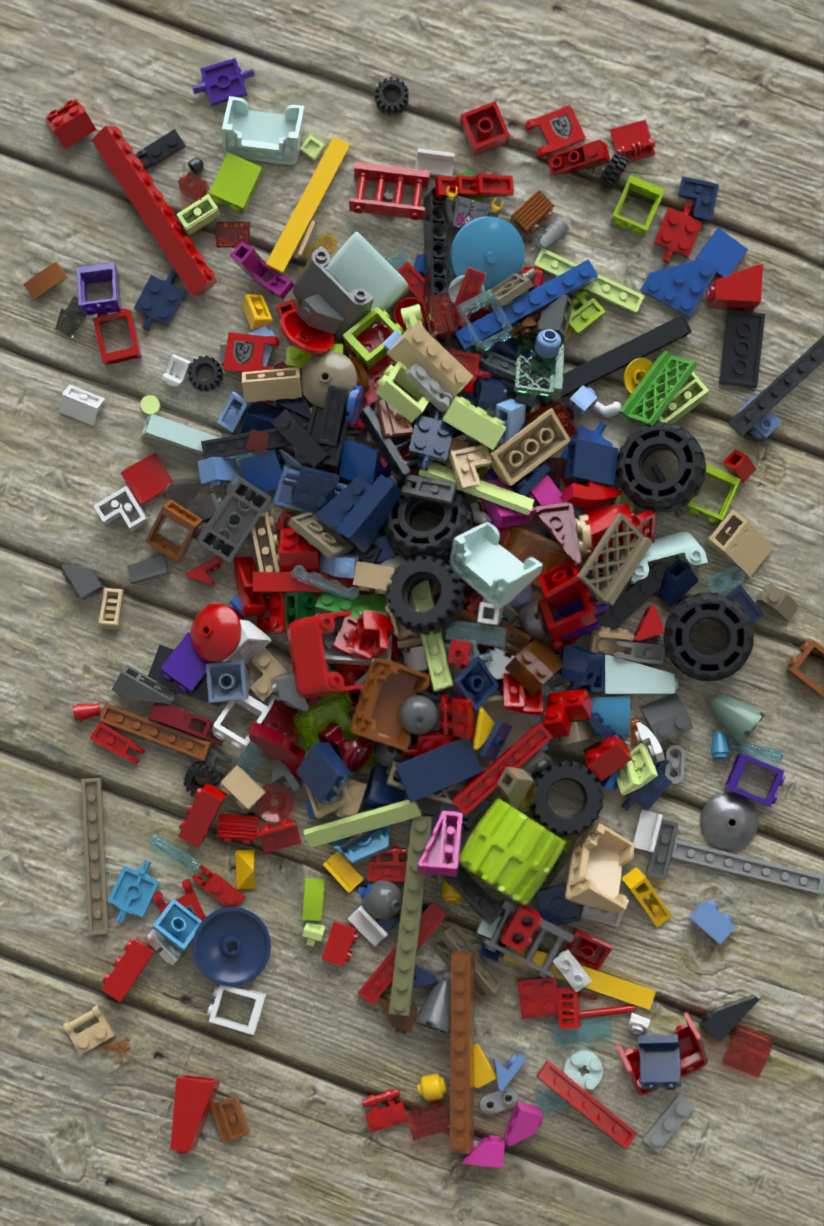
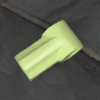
[401,304,424,329]

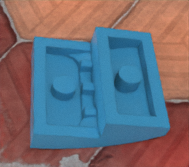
[590,696,630,736]

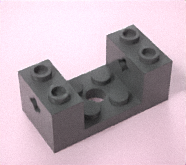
[193,473,272,563]

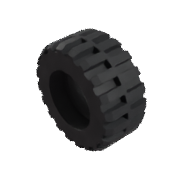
[386,556,465,635]
[528,761,604,836]

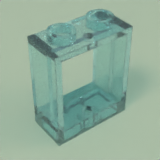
[456,289,513,351]

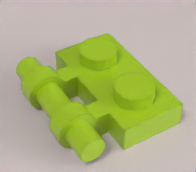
[568,290,606,336]

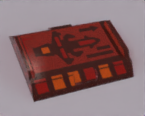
[216,221,251,248]

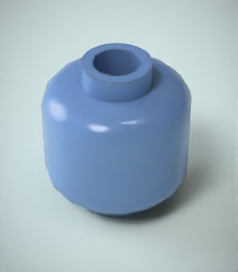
[535,329,561,358]

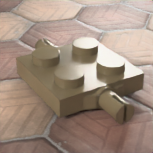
[479,268,537,310]

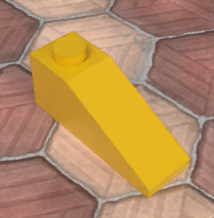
[621,867,672,928]

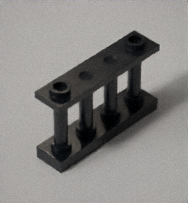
[359,406,437,481]

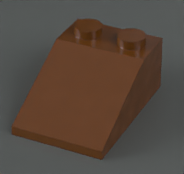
[505,639,563,696]

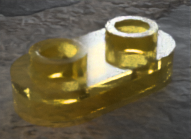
[305,232,337,262]

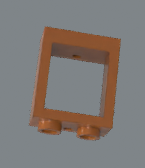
[145,499,203,562]
[786,640,824,699]

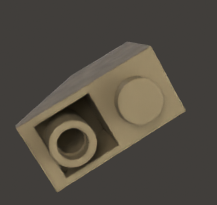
[497,767,534,810]

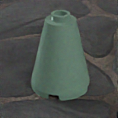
[709,693,765,744]

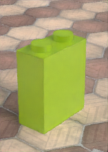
[209,152,264,213]

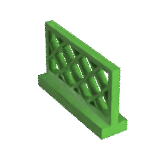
[619,350,697,426]

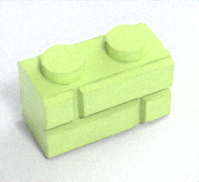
[177,194,221,236]

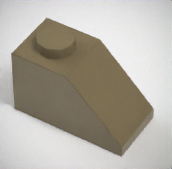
[756,583,799,622]

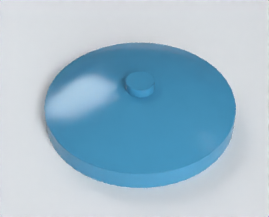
[450,216,525,292]

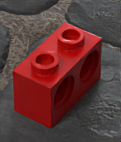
[500,903,542,953]

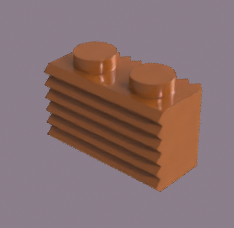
[510,190,554,235]

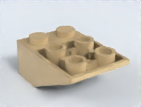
[705,509,774,577]

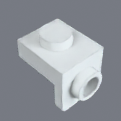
[162,355,191,387]

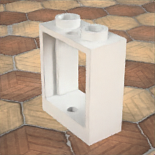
[212,695,270,752]
[207,985,266,1035]

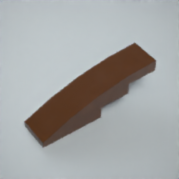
[450,609,531,652]

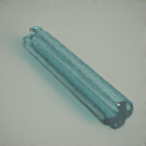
[727,739,783,761]
[149,833,201,872]

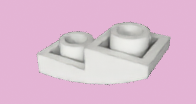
[635,722,665,762]

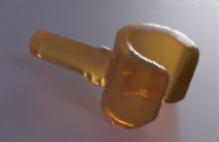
[630,717,641,745]
[103,1038,130,1052]

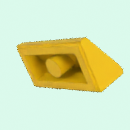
[242,294,273,330]
[474,1043,497,1088]

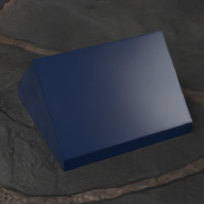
[241,401,284,434]

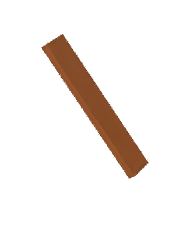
[99,703,212,762]

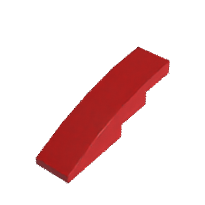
[435,173,514,198]

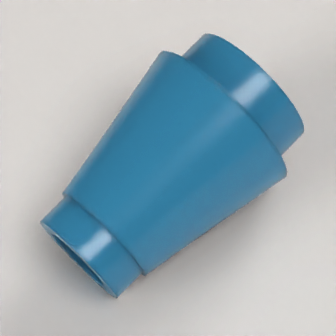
[710,731,730,759]

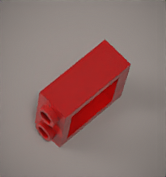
[93,308,143,366]
[539,586,598,640]

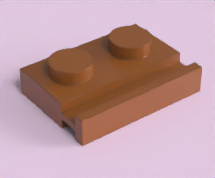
[376,399,413,438]
[211,1096,250,1143]

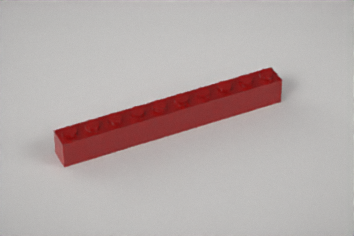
[91,126,218,296]

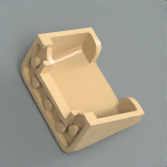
[565,823,635,913]

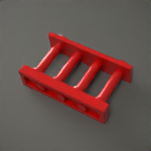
[349,162,430,221]

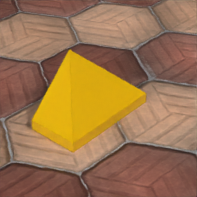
[472,707,495,749]
[235,849,257,890]

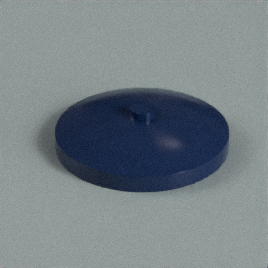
[192,907,271,987]

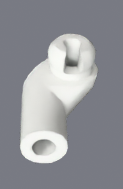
[593,401,622,418]
[470,503,491,524]

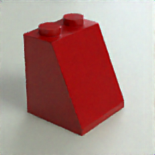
[706,264,763,311]
[582,504,635,560]

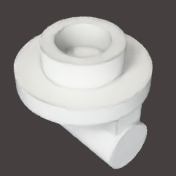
[628,1013,650,1035]

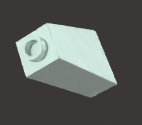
[141,414,217,454]
[603,655,678,694]

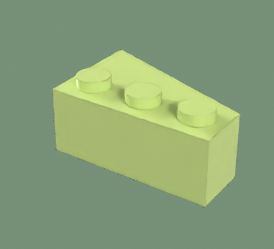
[651,367,709,424]
[443,395,506,450]

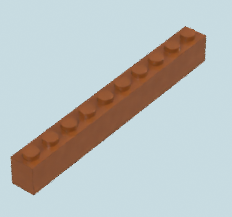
[450,951,475,1154]

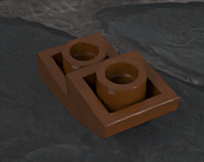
[511,311,542,337]

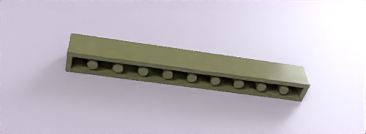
[389,816,433,1016]

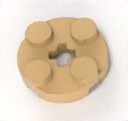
[575,515,591,555]

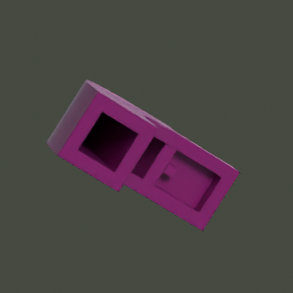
[230,242,295,299]

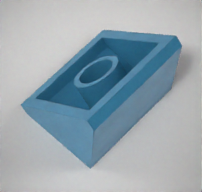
[152,899,202,951]

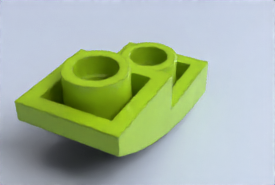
[301,878,324,921]

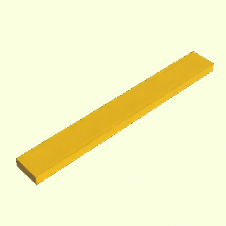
[266,136,350,274]
[502,945,656,1010]

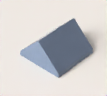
[206,660,250,703]

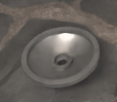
[700,793,758,851]

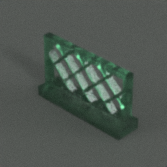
[514,333,565,402]

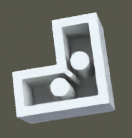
[93,486,149,531]

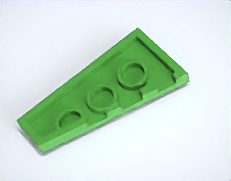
[315,593,392,622]

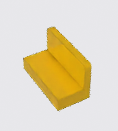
[323,851,364,893]

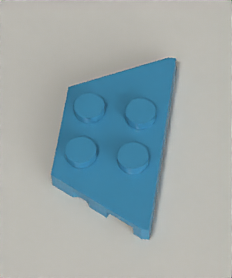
[328,825,391,865]

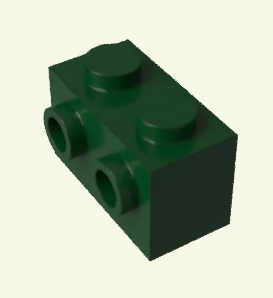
[284,592,315,632]

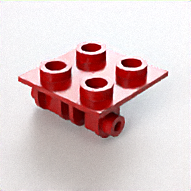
[609,119,656,162]

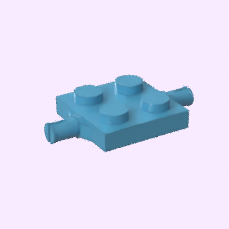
[108,859,160,923]

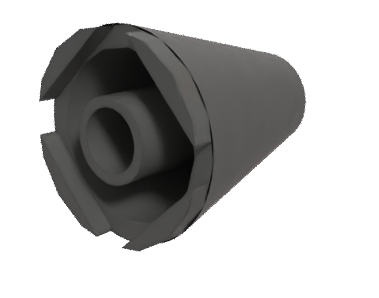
[415,977,451,1035]

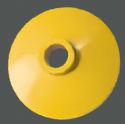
[624,358,653,394]

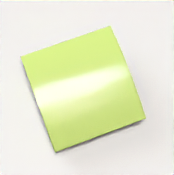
[616,743,658,795]

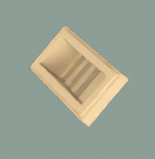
[98,588,124,630]

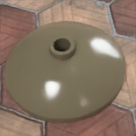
[300,351,358,408]

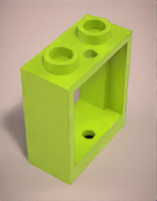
[611,175,665,236]
[342,307,404,369]
[685,464,741,524]

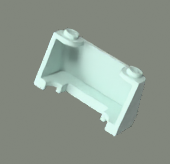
[222,96,304,165]
[325,232,409,322]
[450,521,542,608]
[619,532,708,585]

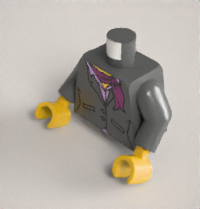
[445,186,504,233]

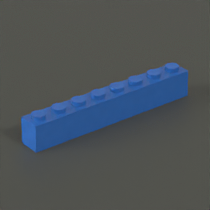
[455,259,598,352]

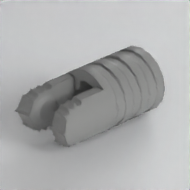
[536,217,569,249]

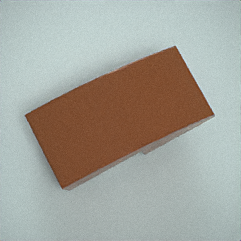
[23,262,68,300]

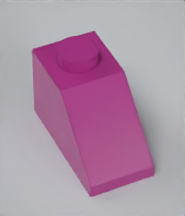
[504,1101,543,1146]
[463,1135,505,1168]

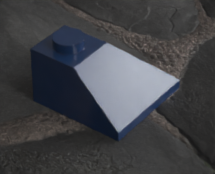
[452,656,499,712]

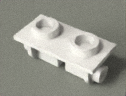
[146,929,185,965]
[553,950,592,992]

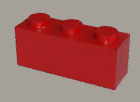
[178,783,227,848]
[101,938,156,1002]

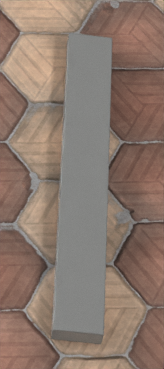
[671,839,824,895]

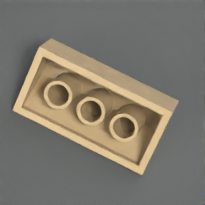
[386,323,473,396]
[490,408,571,486]

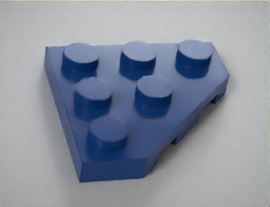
[640,258,718,318]

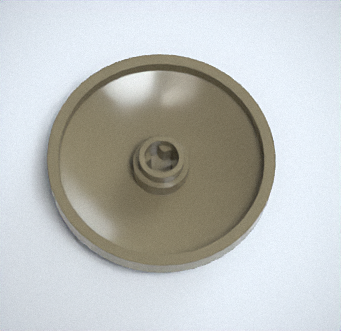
[458,695,535,771]

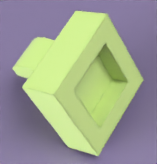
[302,921,325,947]

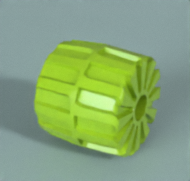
[458,799,565,905]

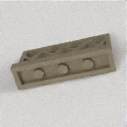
[577,513,653,606]

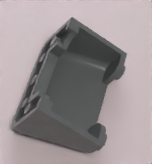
[293,246,374,339]

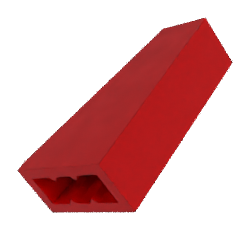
[170,1074,220,1154]

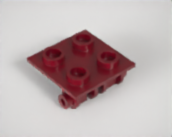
[262,699,308,743]

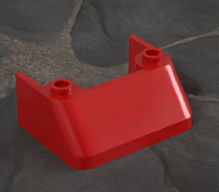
[287,611,363,698]
[616,1012,708,1096]

